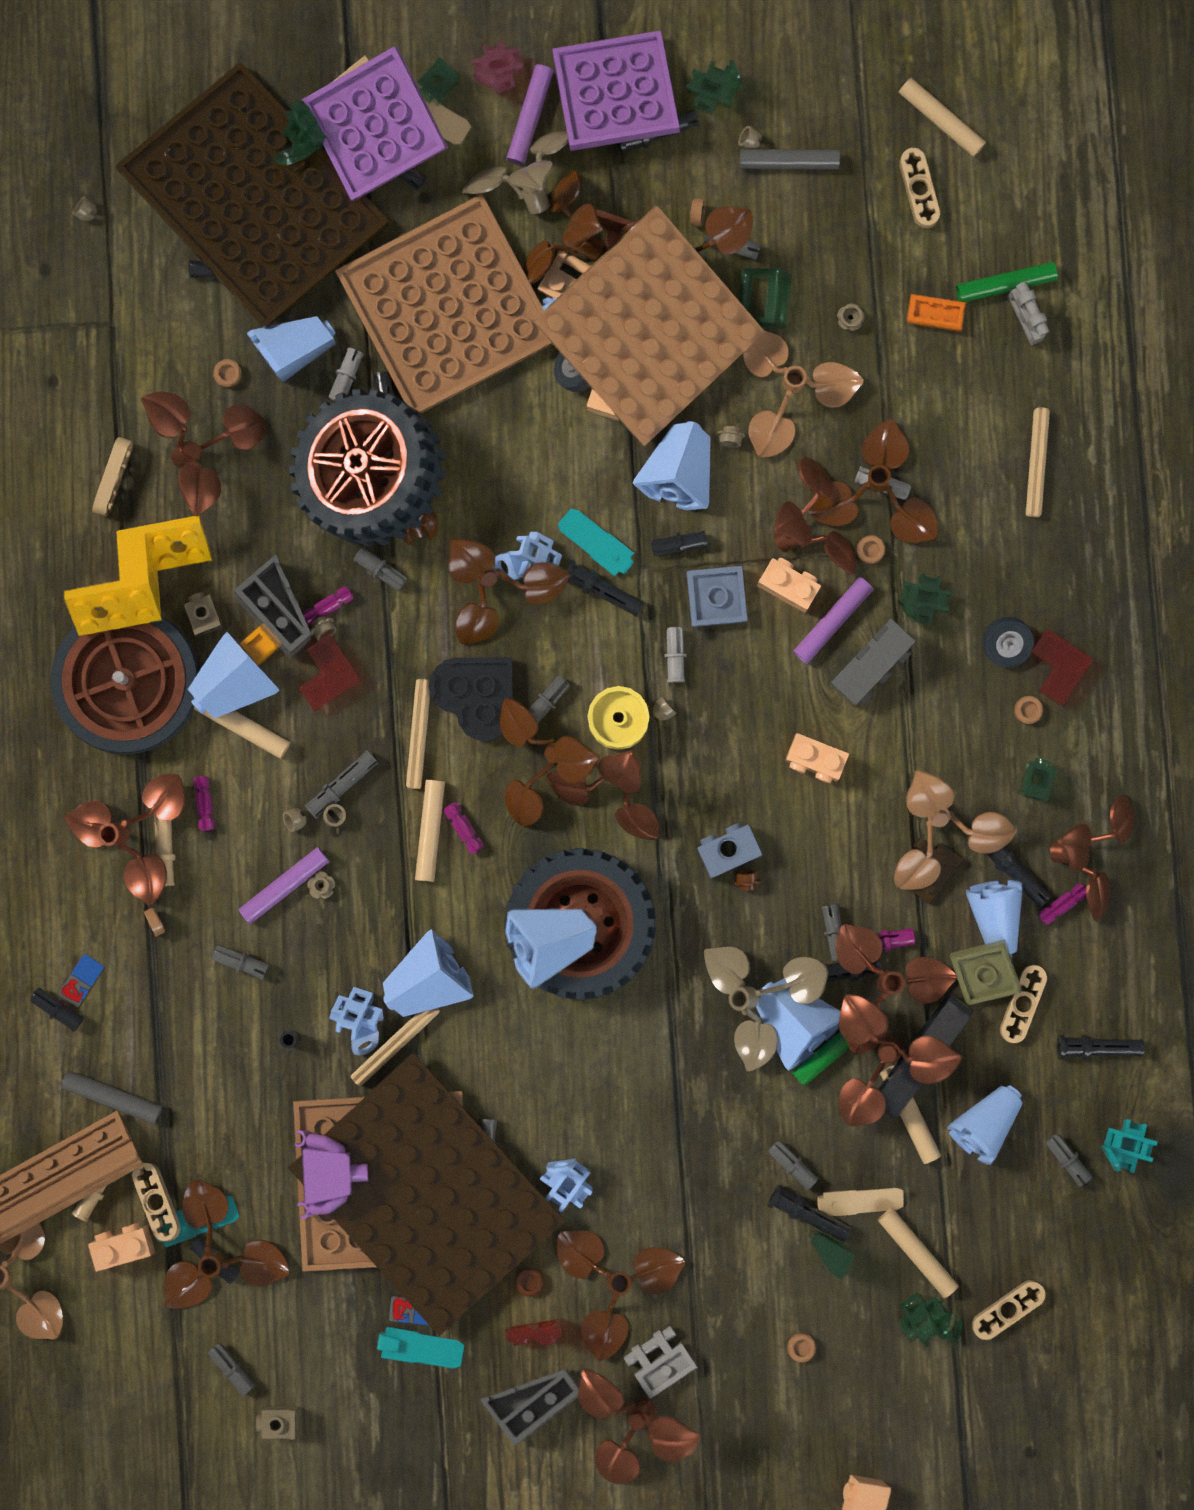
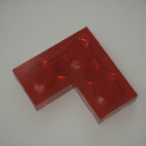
[1031,629,1093,706]
[299,634,361,712]
[505,1318,563,1346]

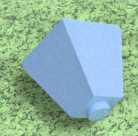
[247,316,336,383]
[633,421,710,510]
[188,632,279,719]
[505,910,596,989]
[383,929,474,1017]
[756,978,841,1071]

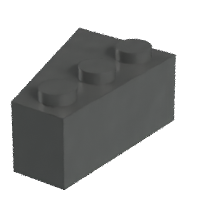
[234,555,311,659]
[829,619,916,707]
[480,1369,579,1446]

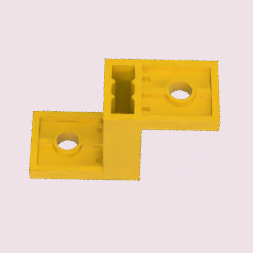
[64,516,212,636]

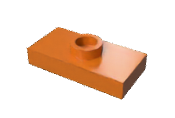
[906,294,966,332]

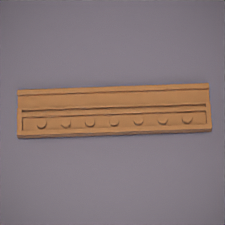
[0,1111,143,1244]

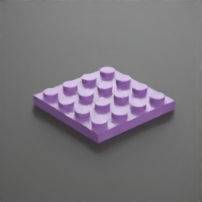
[552,31,680,151]
[301,46,448,200]

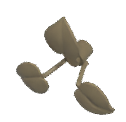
[462,131,569,214]
[704,946,828,1071]

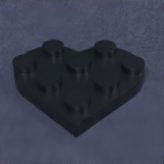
[429,657,513,742]

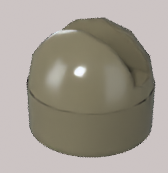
[738,126,762,149]
[73,196,97,221]
[653,696,677,720]
[323,804,346,827]
[283,808,307,832]

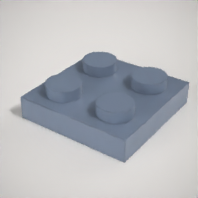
[686,566,747,627]

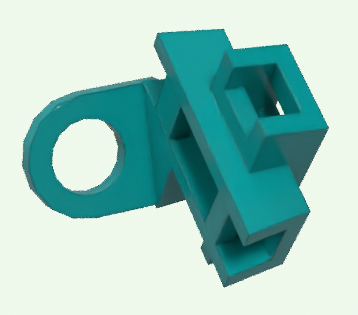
[1101,1119,1157,1173]

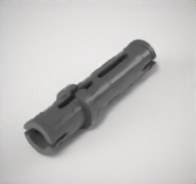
[304,750,378,819]

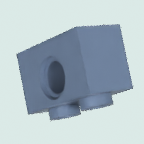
[697,822,762,879]

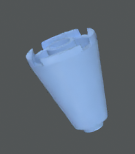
[966,880,1023,957]
[947,1085,1022,1165]

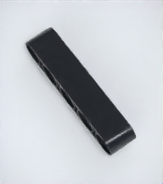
[878,993,974,1119]

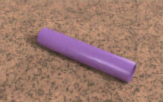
[506,64,554,165]
[793,577,874,664]
[238,847,329,924]

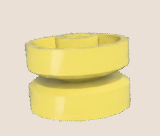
[588,686,649,750]

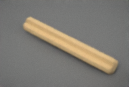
[1026,407,1050,517]
[406,679,430,789]
[351,1008,440,1086]

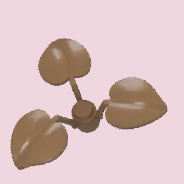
[742,331,864,458]
[894,771,1017,890]
[0,1223,63,1340]

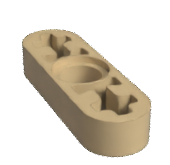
[900,148,940,228]
[92,437,133,517]
[1000,965,1047,1043]
[132,1163,181,1241]
[972,1280,1045,1340]

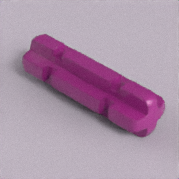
[302,586,353,626]
[193,776,215,831]
[443,802,484,855]
[1038,883,1087,925]

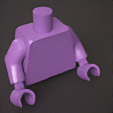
[295,1130,368,1219]

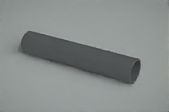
[739,149,840,169]
[61,1070,163,1125]

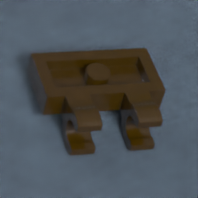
[896,837,963,904]

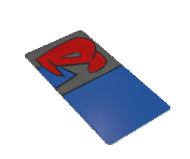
[58,954,104,1007]
[389,1296,428,1325]

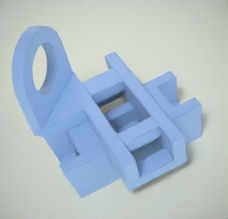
[494,532,562,579]
[329,987,384,1056]
[540,1158,593,1213]

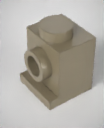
[184,592,224,638]
[256,1406,298,1440]

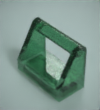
[739,268,792,329]
[808,1230,855,1280]

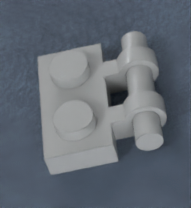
[1008,281,1050,346]
[623,1326,697,1399]

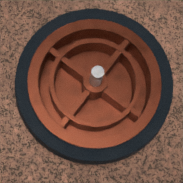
[51,616,199,754]

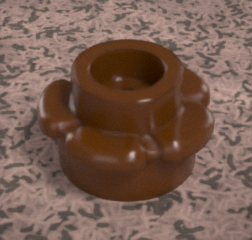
[734,869,761,891]

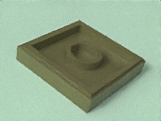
[950,939,1021,1006]

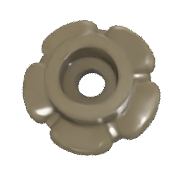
[837,304,865,331]
[717,426,745,448]
[310,616,337,642]
[307,872,335,899]

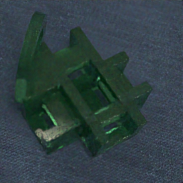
[686,59,742,115]
[274,100,326,165]
[897,572,952,625]
[898,1293,962,1347]

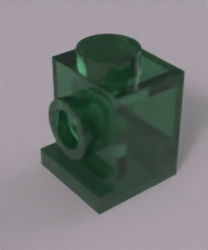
[417,57,460,106]
[1017,758,1057,802]

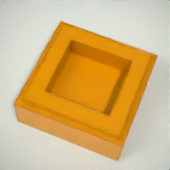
[239,626,279,666]

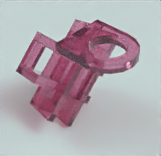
[471,40,524,93]

